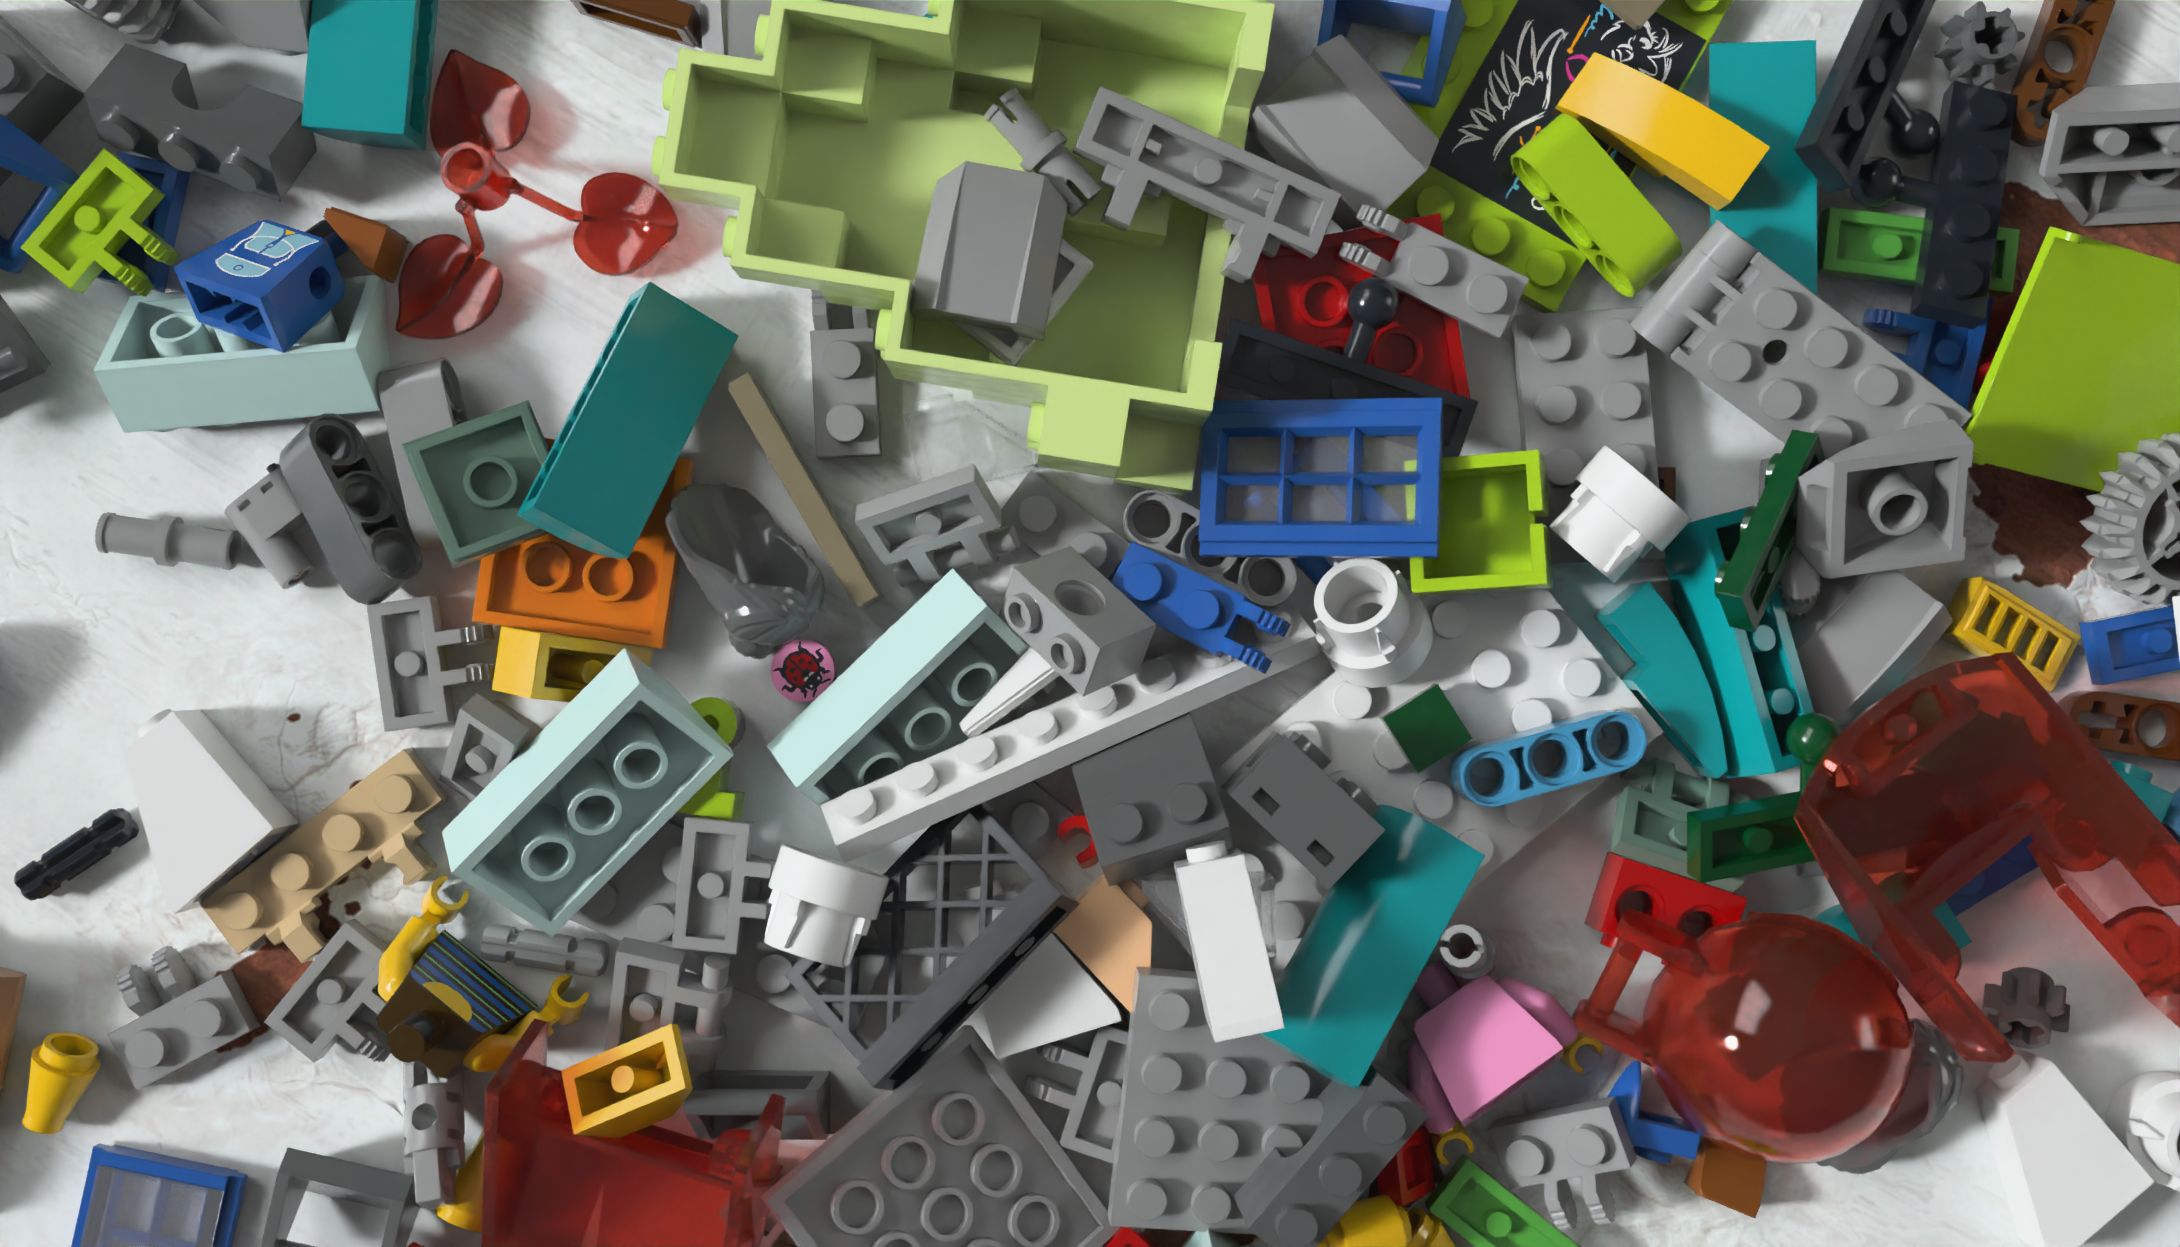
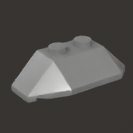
[2039,82,2180,226]

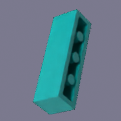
[1663,505,1814,778]

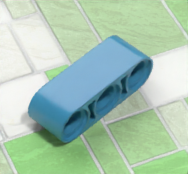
[1449,710,1647,807]

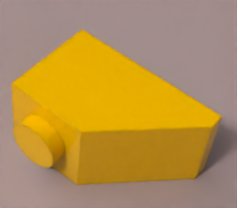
[492,626,653,703]
[561,1024,693,1138]

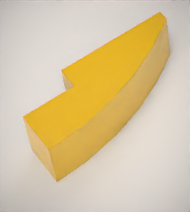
[1555,52,1770,211]

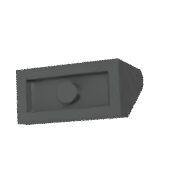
[684,1070,831,1140]
[261,1148,420,1247]

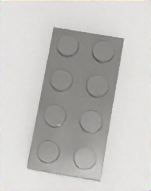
[1511,307,1666,568]

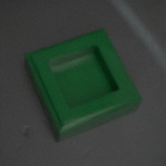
[1380,684,1473,773]

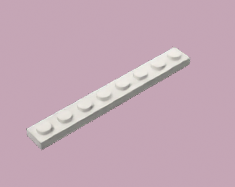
[820,601,1320,863]

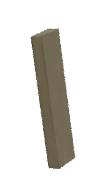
[727,372,884,608]

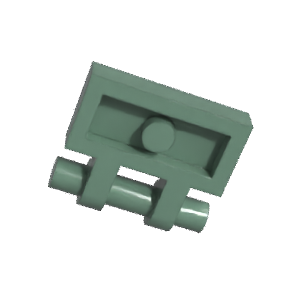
[1610,757,1751,892]

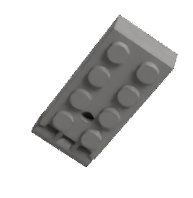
[1630,219,1972,460]

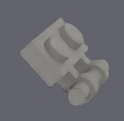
[855,464,1020,587]
[605,937,734,1073]

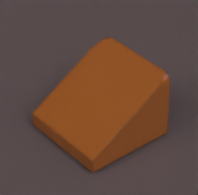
[323,207,409,283]
[1684,1124,1769,1218]

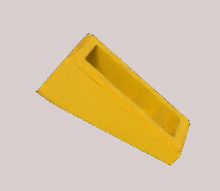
[1941,577,2081,693]

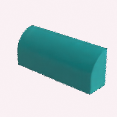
[301,0,439,151]
[1709,40,1817,295]
[517,282,739,559]
[1258,804,1485,1089]

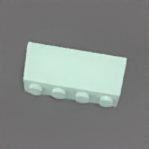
[93,275,392,433]
[767,568,1029,808]
[442,648,734,937]

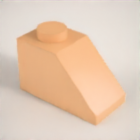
[1054,872,1152,1013]

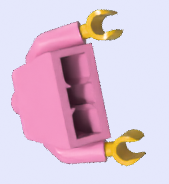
[1406,960,1603,1165]

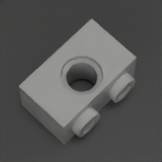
[999,546,1157,697]

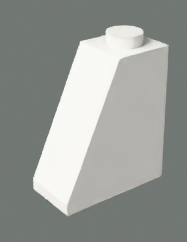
[123,709,299,914]
[1173,840,1285,1043]
[952,878,1122,1059]
[1975,1050,2155,1247]

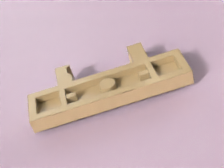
[199,748,449,963]

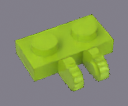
[20,148,181,297]

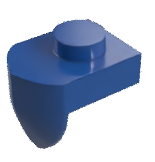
[1607,1061,1701,1163]

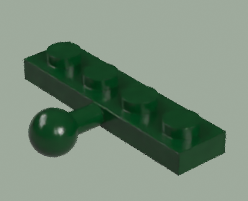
[1687,712,1938,883]

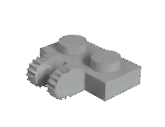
[366,596,496,732]
[671,815,776,954]
[264,919,391,1063]
[107,945,260,1091]
[1023,1023,1129,1164]
[1488,1096,1637,1231]

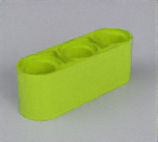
[1510,113,1683,297]

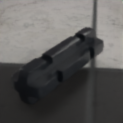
[14,808,139,901]

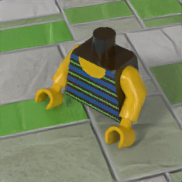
[375,876,589,1079]

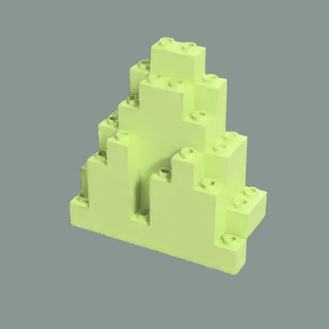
[651,0,1275,495]

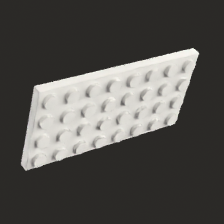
[1133,589,1664,977]

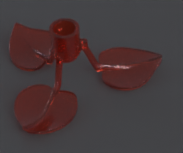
[395,49,679,340]

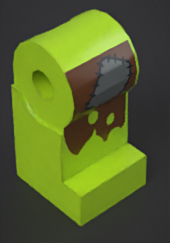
[677,697,746,820]

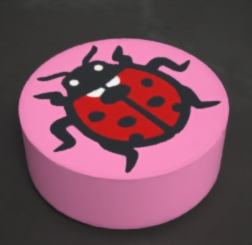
[771,639,837,702]

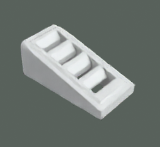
[959,646,1078,738]

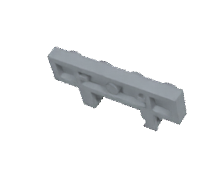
[1072,86,1341,284]

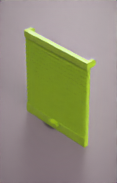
[1963,226,2180,492]

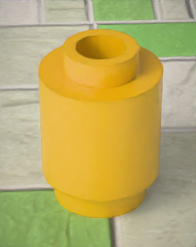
[1317,1194,1412,1247]

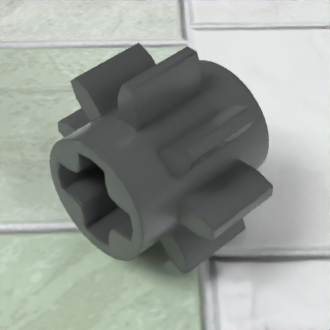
[1934,1,2025,87]
[1982,967,2070,1049]

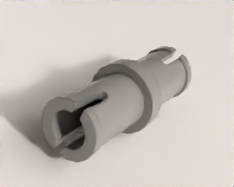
[984,87,1104,217]
[95,512,241,570]
[1440,924,1497,980]

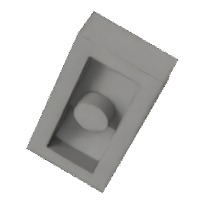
[439,692,543,802]

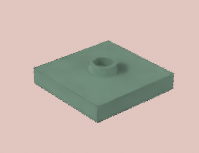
[402,400,550,569]

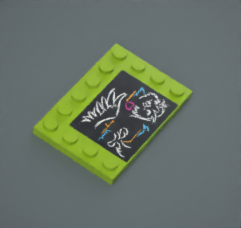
[1384,0,1733,313]

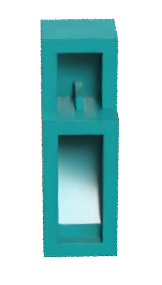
[1593,581,1728,779]

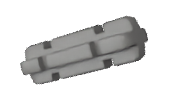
[480,924,609,977]

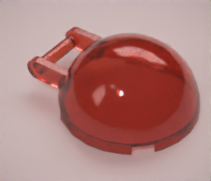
[1572,910,1917,1165]

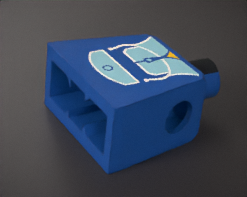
[174,220,348,353]

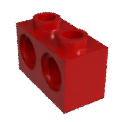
[1584,852,1748,976]

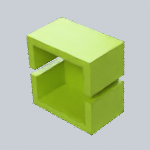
[1404,449,1554,597]

